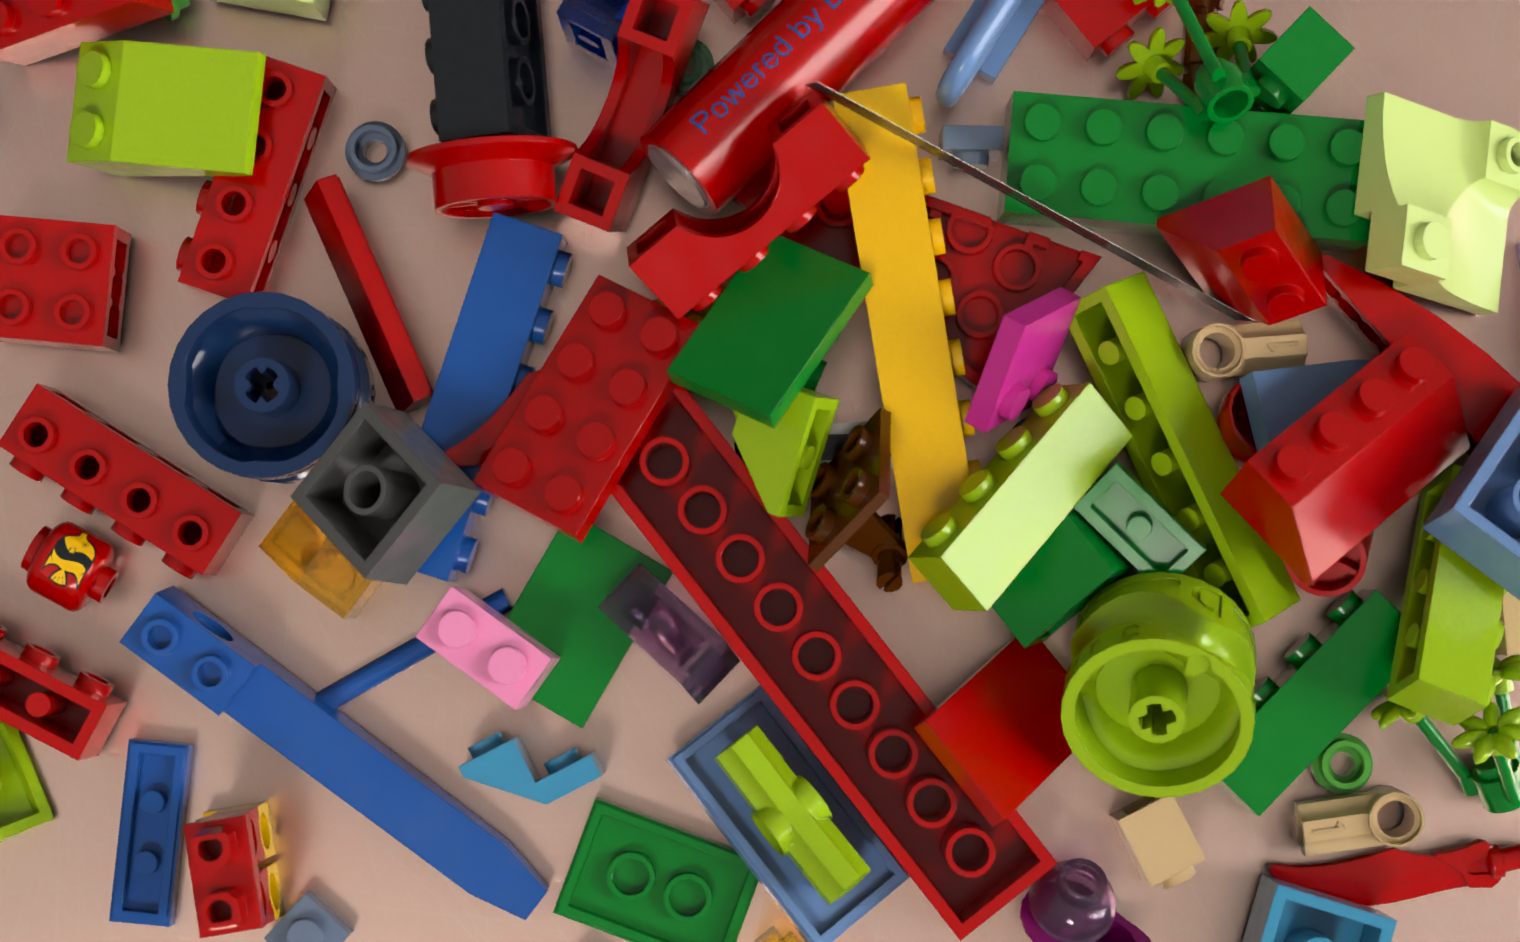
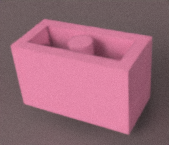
[415,586,561,710]

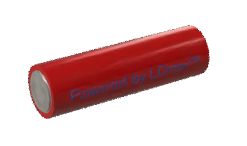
[640,0,935,216]

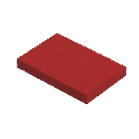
[914,636,1073,827]

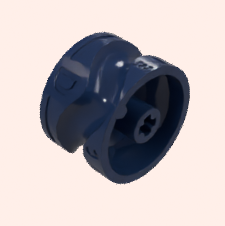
[168,291,376,484]

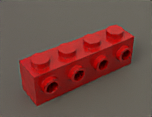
[176,56,337,300]
[0,383,255,579]
[0,625,127,761]

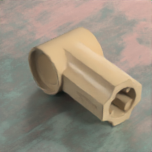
[1180,320,1308,382]
[1294,785,1425,856]

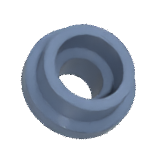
[345,121,406,182]

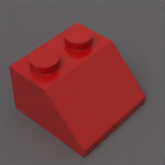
[1156,175,1327,326]

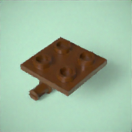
[805,407,908,592]

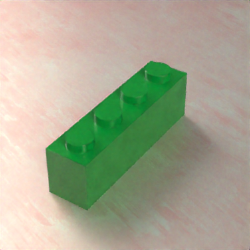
[1219,589,1401,817]

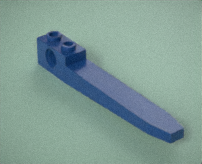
[119,585,549,920]

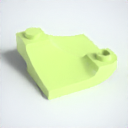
[1354,92,1520,315]

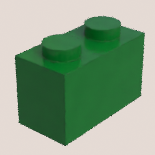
[1249,6,1355,114]
[991,512,1133,648]

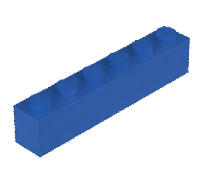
[417,212,573,582]

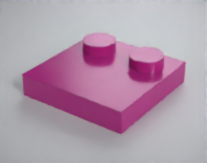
[964,286,1081,433]

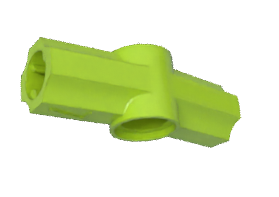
[713,725,871,906]

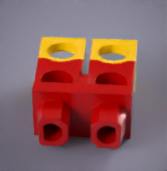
[183,800,285,938]

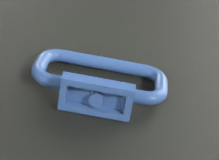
[935,0,1045,107]

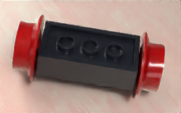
[405,0,577,219]

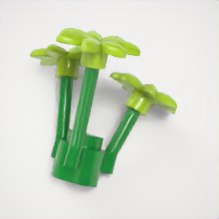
[1116,0,1277,124]
[1371,654,1520,813]

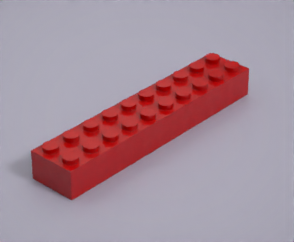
[611,385,1058,941]

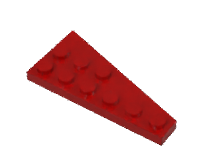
[732,159,1102,390]

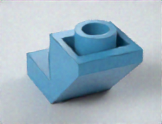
[459,732,605,805]

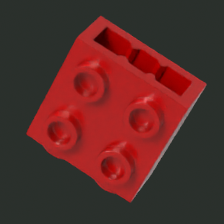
[0,215,131,352]

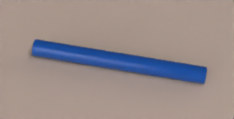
[316,588,513,708]

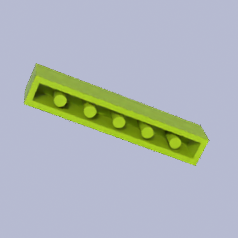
[1069,271,1301,628]

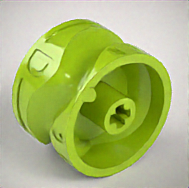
[1061,572,1257,798]

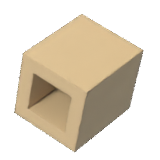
[1109,796,1206,889]

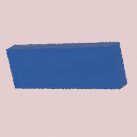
[109,738,194,927]

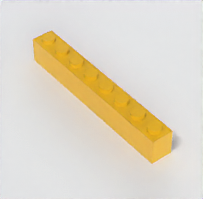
[833,82,981,584]

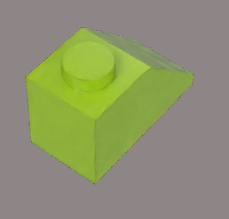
[732,387,839,517]

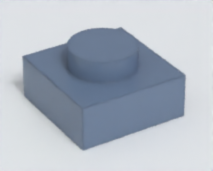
[938,125,1004,170]
[264,890,354,942]

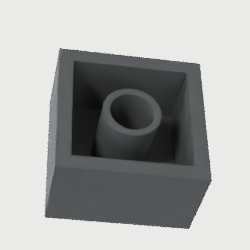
[290,401,482,585]

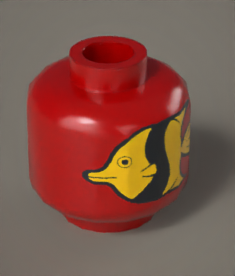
[21,521,119,612]

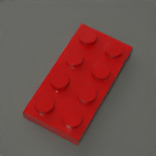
[472,275,700,543]

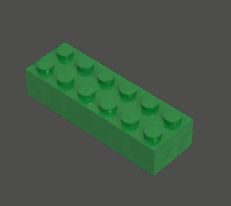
[997,91,1371,253]

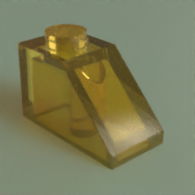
[259,500,383,619]

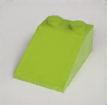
[66,40,266,176]

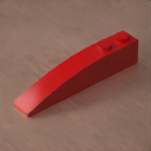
[1322,254,1520,456]

